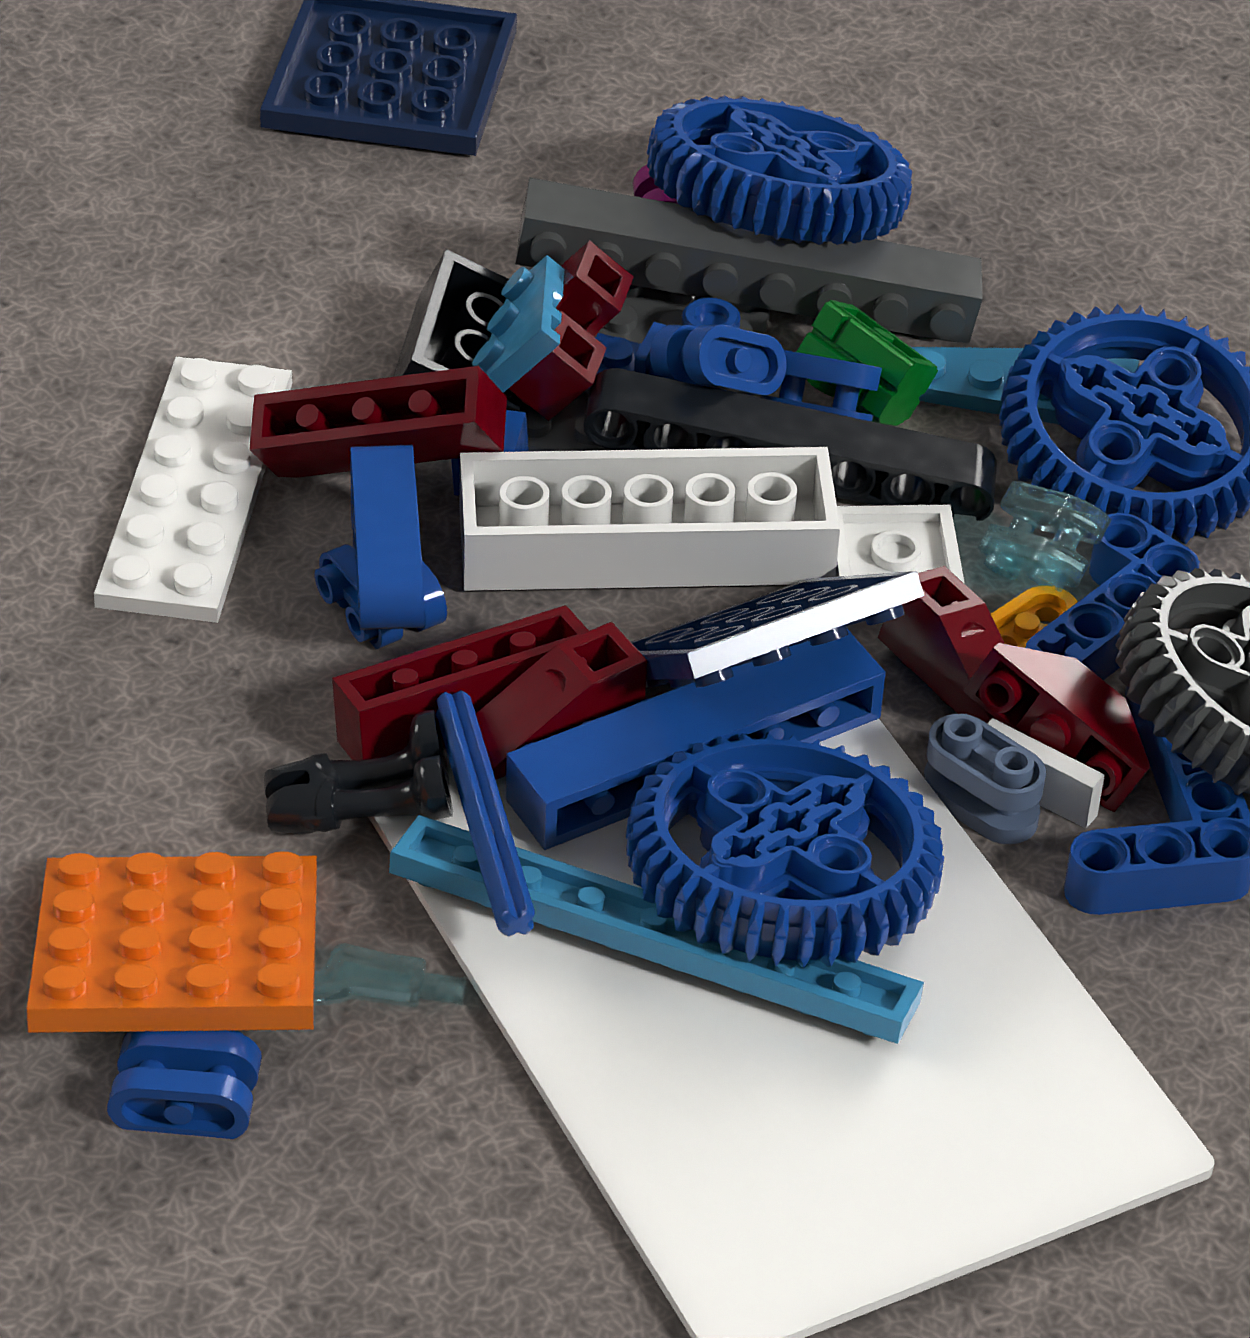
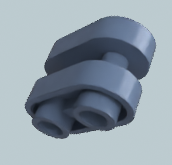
[924,714,1046,844]

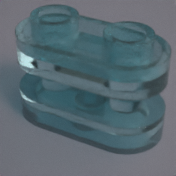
[978,481,1111,592]

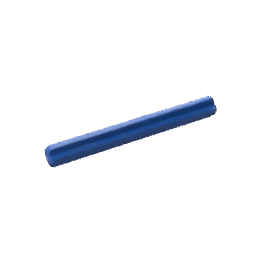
[436,690,535,937]

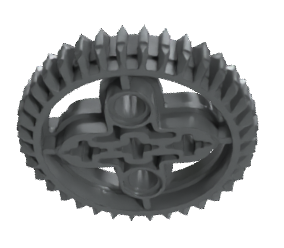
[1115,568,1250,796]

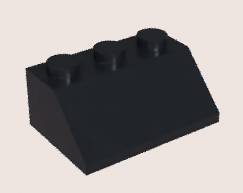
[393,249,522,411]

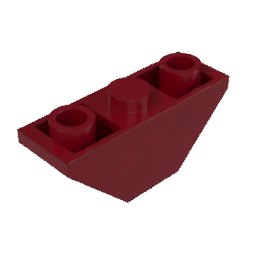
[962,643,1150,812]

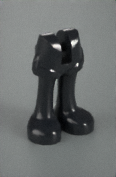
[264,710,453,835]

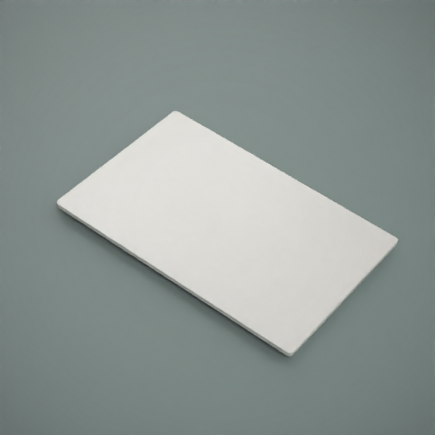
[368,683,1214,1338]

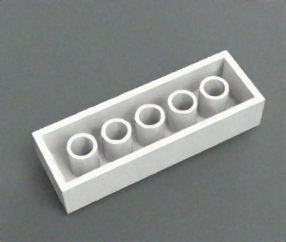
[459,447,840,591]

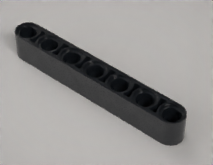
[584,368,997,521]

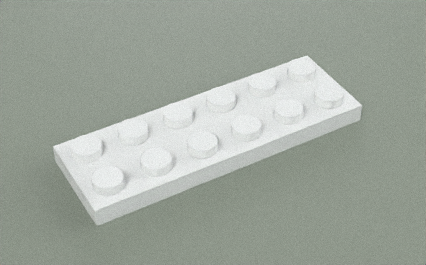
[94,357,292,623]

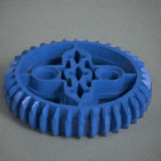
[647,96,912,245]
[999,304,1250,544]
[626,732,944,968]

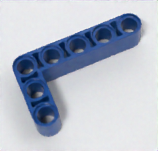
[1064,686,1250,915]

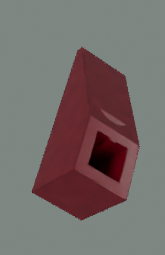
[878,566,1005,723]
[444,621,647,780]

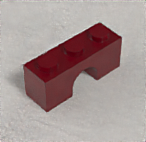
[508,240,634,421]

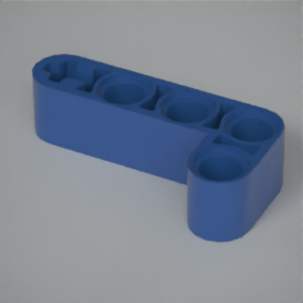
[350,445,425,630]
[1025,513,1200,680]

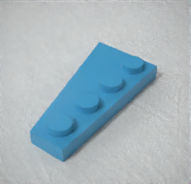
[911,347,1140,425]

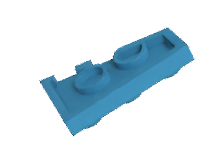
[472,255,565,393]

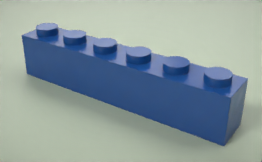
[506,628,886,851]

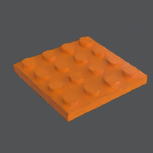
[27,851,317,1033]

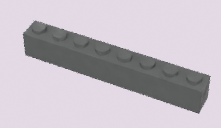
[515,177,983,343]

